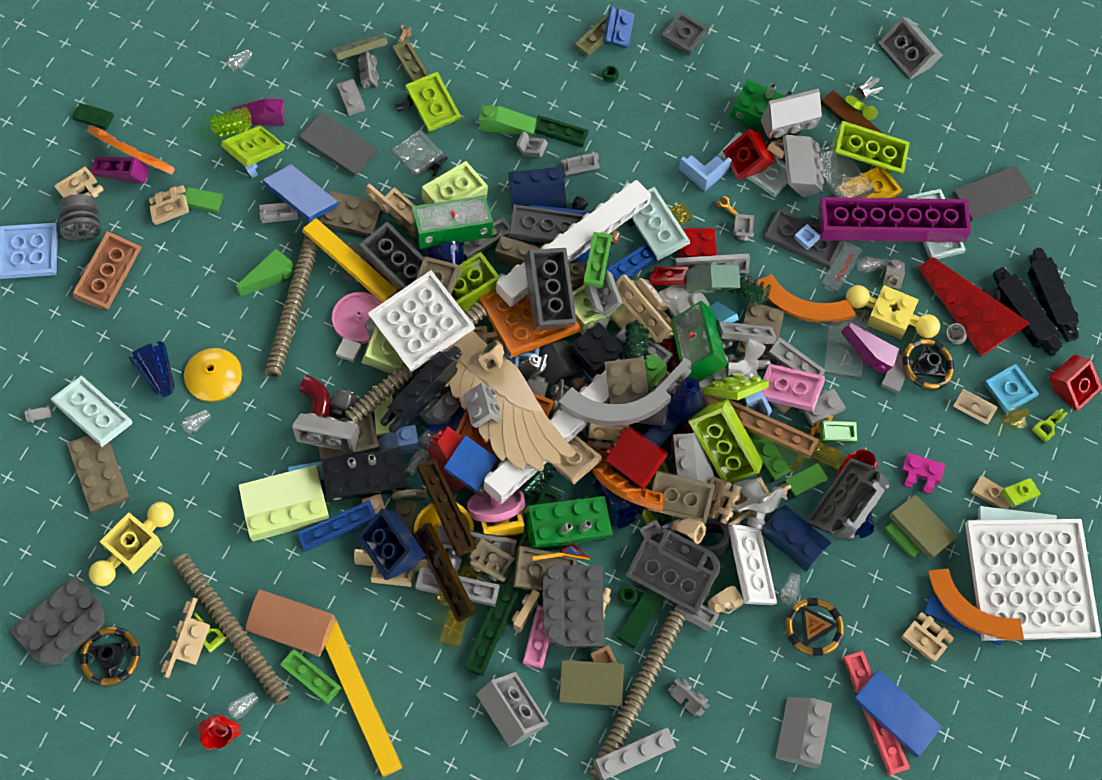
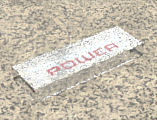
[821,241,863,294]

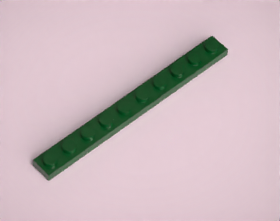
[464,488,562,677]

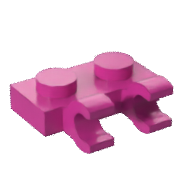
[902,452,945,494]

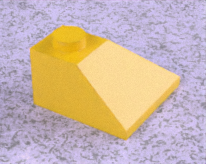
[481,512,524,537]

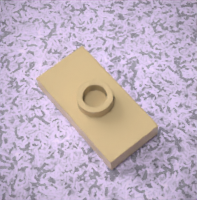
[971,475,1010,509]

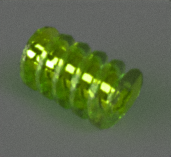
[210,107,252,137]

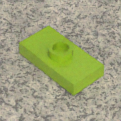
[1001,478,1041,508]

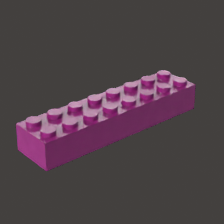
[818,197,971,242]

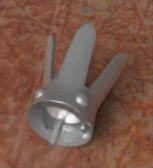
[857,76,883,100]

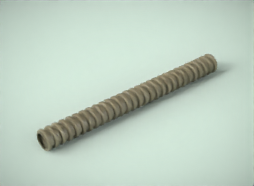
[265,235,319,378]
[345,302,487,424]
[173,553,291,705]
[589,611,686,780]

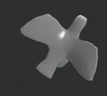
[724,338,771,377]
[732,479,788,529]

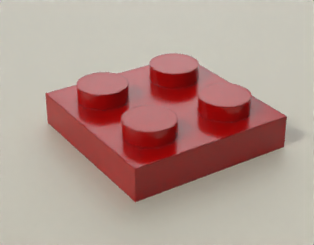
[679,228,717,258]

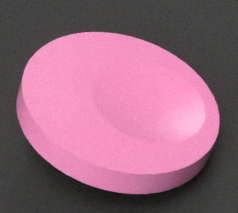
[332,292,382,344]
[467,489,525,522]

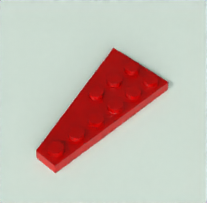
[917,257,1030,356]

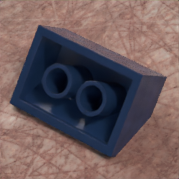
[508,167,566,210]
[631,399,690,449]
[761,505,831,572]
[357,508,426,580]

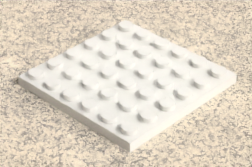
[965,519,1101,641]

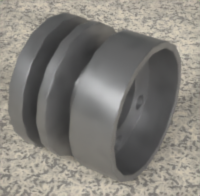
[58,194,101,242]

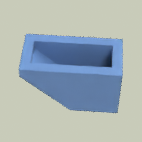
[378,425,419,454]

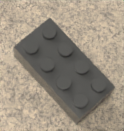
[359,222,424,292]
[524,248,577,330]

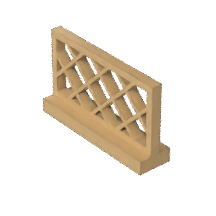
[615,275,675,343]

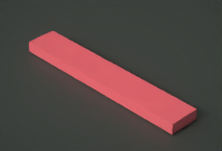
[843,651,910,776]

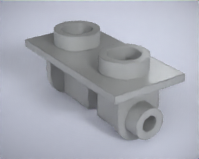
[358,51,379,88]
[561,152,600,176]
[259,203,299,223]
[519,354,547,380]
[550,379,570,419]
[668,679,710,718]

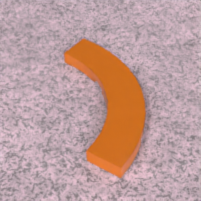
[87,125,174,174]
[755,274,856,323]
[591,448,664,511]
[928,569,1024,640]

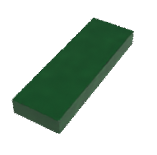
[534,115,589,148]
[617,588,665,648]

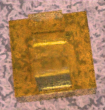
[669,202,693,225]
[1002,408,1030,430]

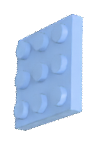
[0,223,58,279]

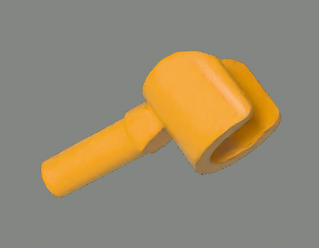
[716,196,738,216]

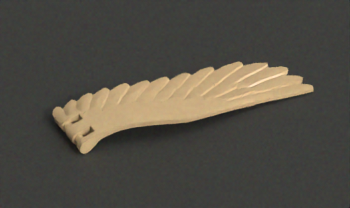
[441,330,575,471]

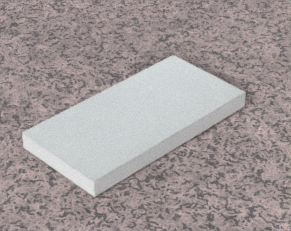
[728,524,777,605]

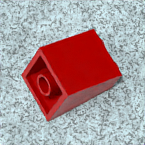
[605,426,668,489]
[427,427,465,492]

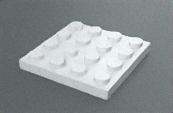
[368,270,475,372]

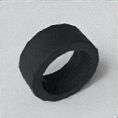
[698,520,731,558]

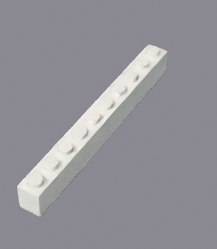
[496,180,651,307]
[484,358,620,504]

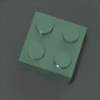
[686,262,741,293]

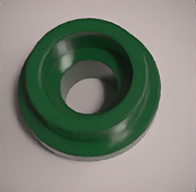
[601,65,619,83]
[618,586,638,606]

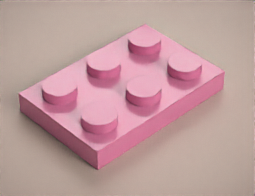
[762,364,825,412]

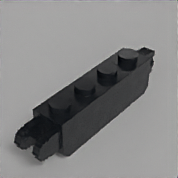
[1027,247,1079,342]
[992,267,1062,356]
[380,345,462,433]

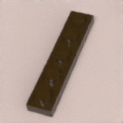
[416,458,477,557]
[413,523,476,622]

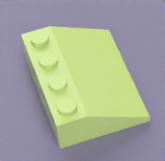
[239,465,329,542]

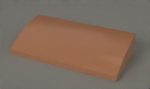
[73,231,142,310]
[245,589,336,657]

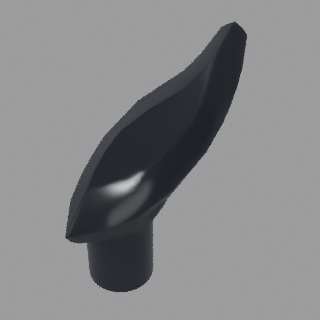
[396,94,413,112]

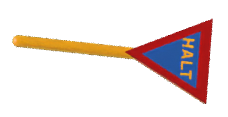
[531,544,590,561]

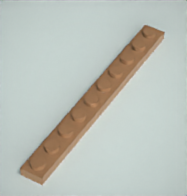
[653,371,819,458]

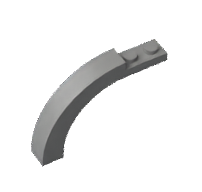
[559,358,691,426]

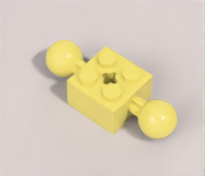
[846,285,940,340]
[89,502,174,587]

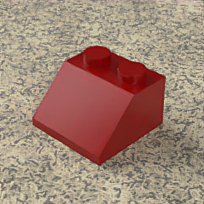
[723,129,776,180]
[1049,355,1102,411]

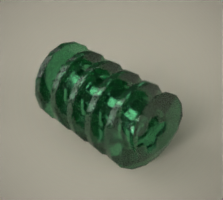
[729,273,771,305]
[624,322,649,360]
[519,462,557,501]

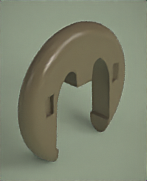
[392,490,428,500]

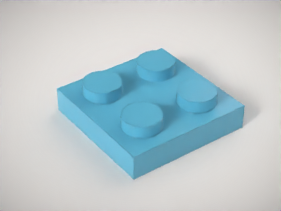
[984,364,1039,414]

